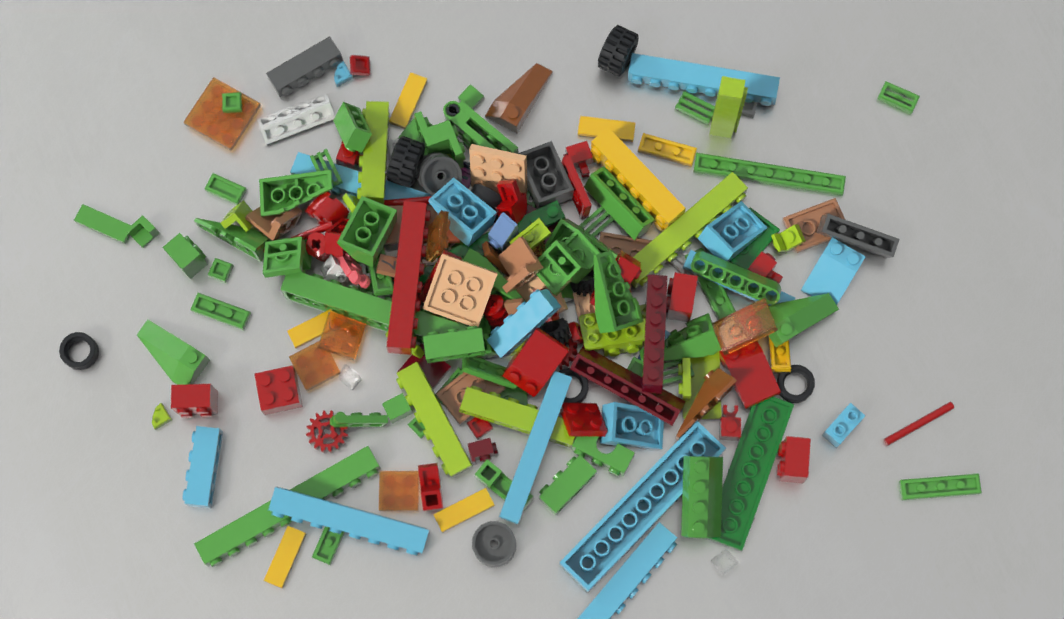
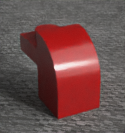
[495,179,527,224]
[418,463,443,511]

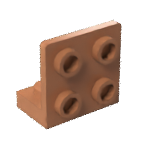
[245,207,303,241]
[498,236,543,293]

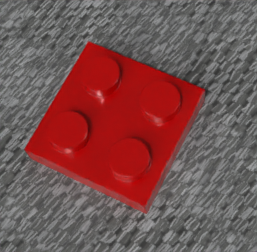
[560,403,608,437]

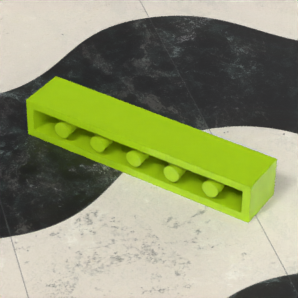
[709,76,748,138]
[357,101,389,204]
[396,362,473,477]
[459,386,575,448]

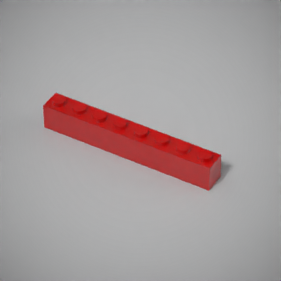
[387,201,431,355]

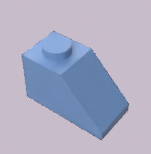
[488,212,518,251]

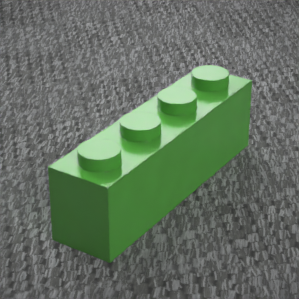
[584,166,655,240]

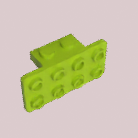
[579,304,646,357]
[678,351,722,420]

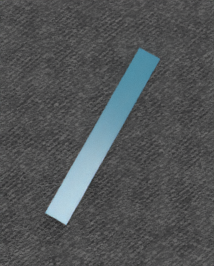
[499,371,572,524]

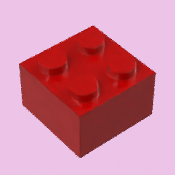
[666,272,698,322]
[254,365,303,415]
[171,384,218,418]
[777,436,811,484]

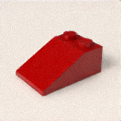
[502,327,569,397]
[719,336,781,409]

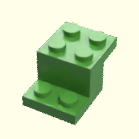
[414,111,466,168]
[536,229,601,295]
[263,236,312,278]

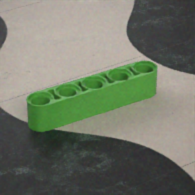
[691,251,781,305]

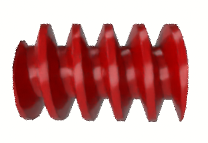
[306,232,331,263]
[483,294,509,330]

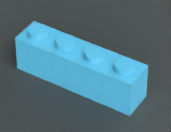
[487,289,562,358]
[182,426,223,509]

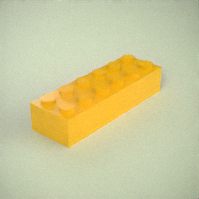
[591,127,686,231]

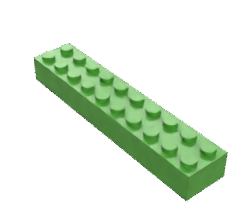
[280,270,469,344]

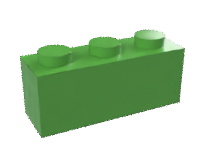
[333,102,372,153]
[423,326,486,363]
[539,455,597,515]

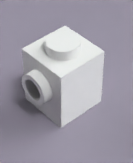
[320,254,350,286]

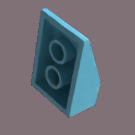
[428,178,497,247]
[698,201,767,262]
[801,237,866,305]
[600,402,664,449]

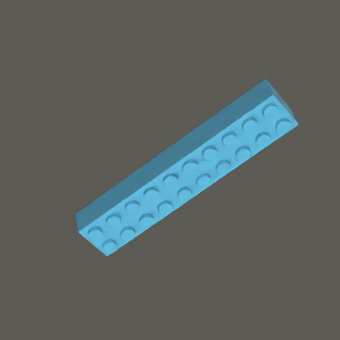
[559,421,726,592]

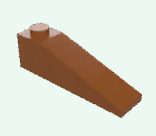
[485,63,553,134]
[675,368,737,441]

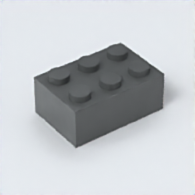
[517,141,574,209]

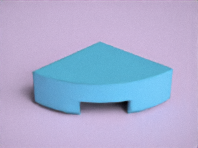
[334,61,353,87]

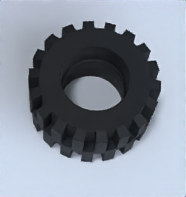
[598,25,639,77]
[387,136,425,188]

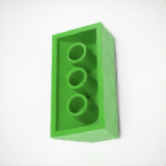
[681,456,723,538]

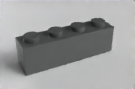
[266,36,343,97]
[816,214,900,258]

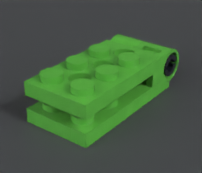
[443,100,519,154]

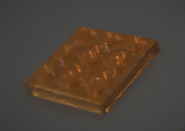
[183,77,261,151]

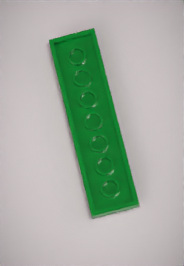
[707,397,794,552]

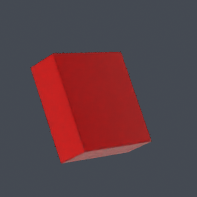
[350,55,370,76]
[568,321,583,344]
[466,417,493,440]

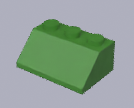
[337,196,397,267]

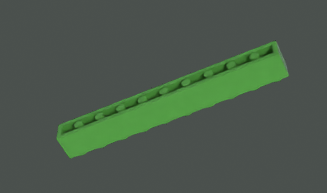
[194,446,381,567]

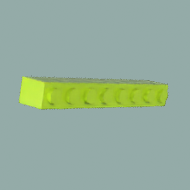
[630,172,748,289]

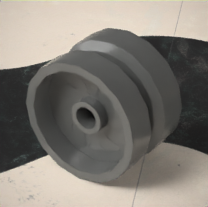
[416,152,462,196]
[472,521,516,567]

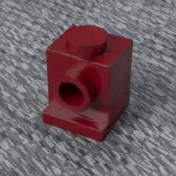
[467,438,498,465]

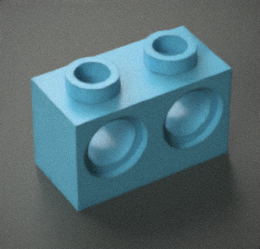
[822,403,865,448]

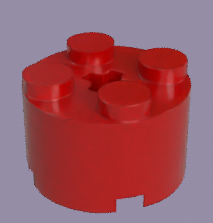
[305,192,350,225]

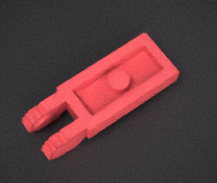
[335,253,371,289]

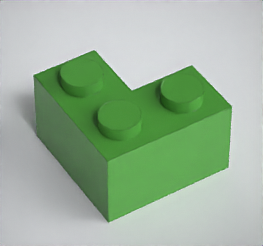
[162,233,208,279]

